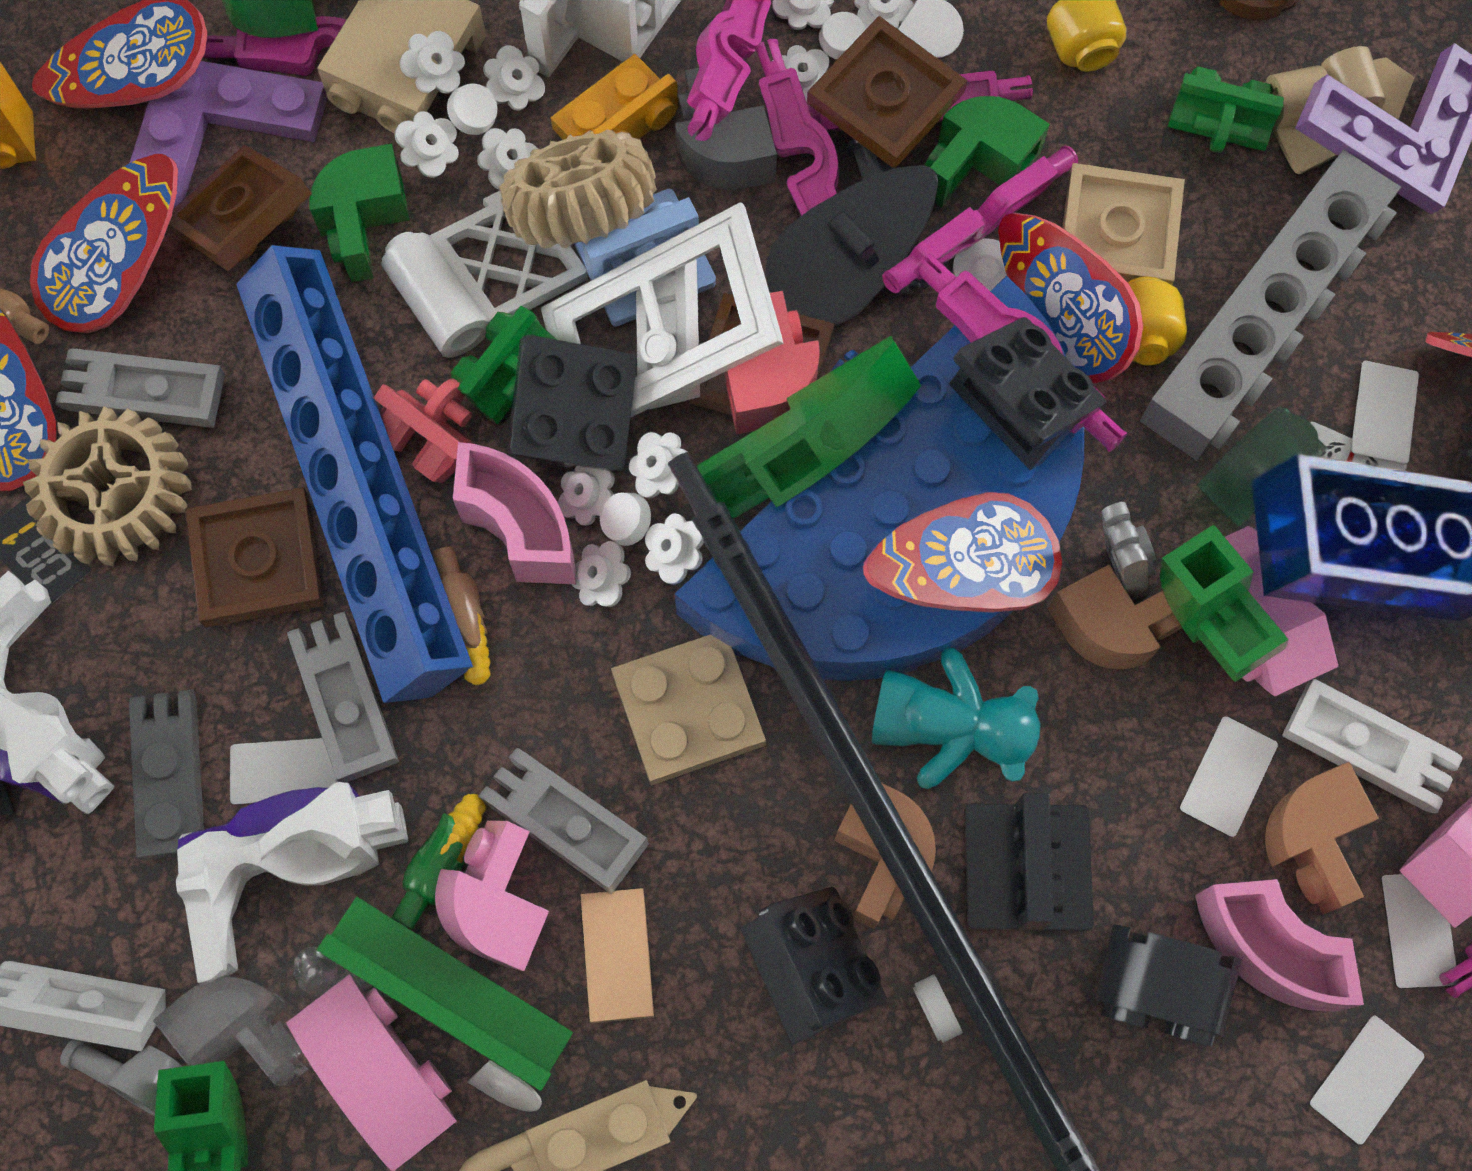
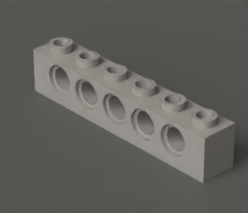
[1140,149,1401,461]

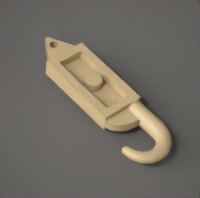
[459,1080,697,1171]

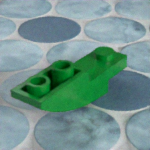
[697,336,921,519]

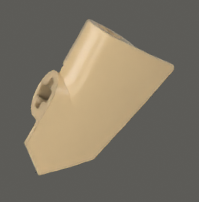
[1265,46,1415,174]

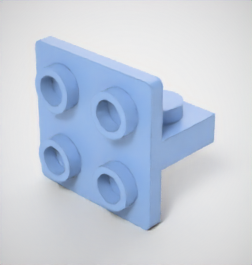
[574,189,716,326]

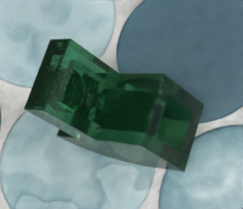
[1197,406,1328,527]

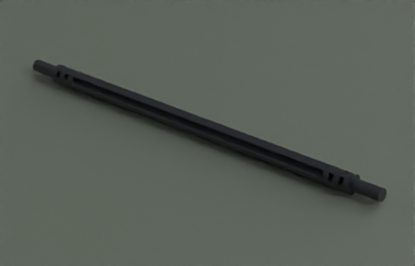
[668,452,1101,1171]

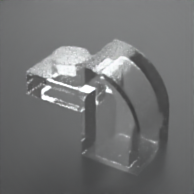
[153,977,308,1088]

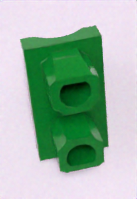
[1168,66,1284,153]
[451,305,557,424]

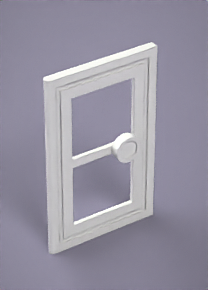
[541,202,784,417]

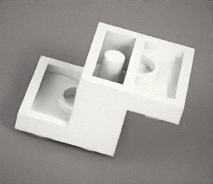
[519,0,681,78]

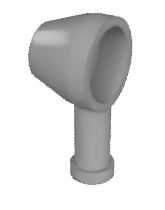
[60,1039,182,1116]

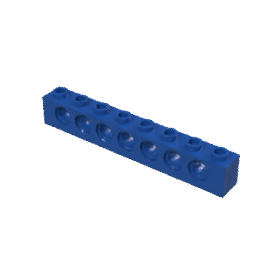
[236,245,473,703]

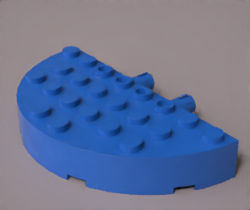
[675,276,1084,681]

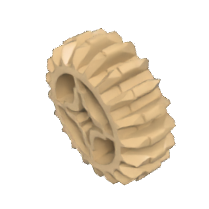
[499,130,657,249]
[23,406,192,567]

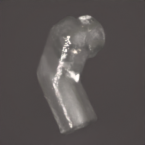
[293,947,374,998]

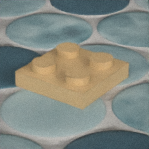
[1062,163,1185,285]
[611,634,766,786]

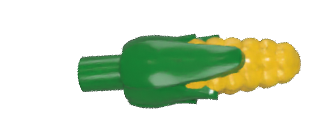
[391,794,486,931]

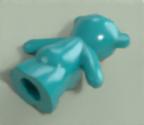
[872,647,1041,789]

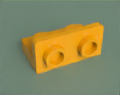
[550,54,678,140]

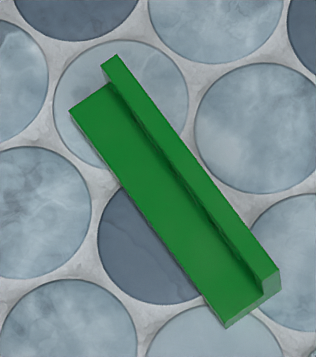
[317,896,574,1091]

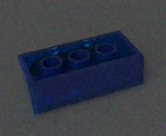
[1251,454,1472,621]

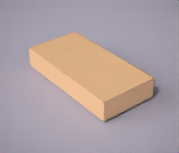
[581,888,654,1024]

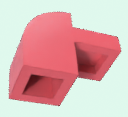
[724,291,820,434]

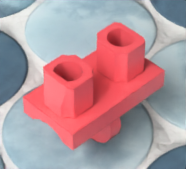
[373,379,475,483]

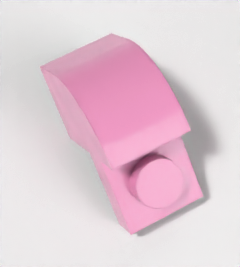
[435,821,549,971]

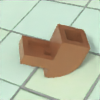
[1048,565,1182,669]
[1265,762,1379,915]
[834,783,936,929]

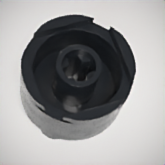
[1095,924,1242,1047]

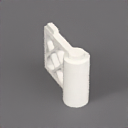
[381,191,588,358]

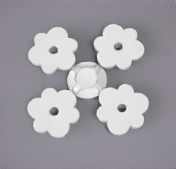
[772,0,914,102]
[395,31,545,190]
[558,432,704,607]

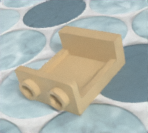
[317,0,486,133]

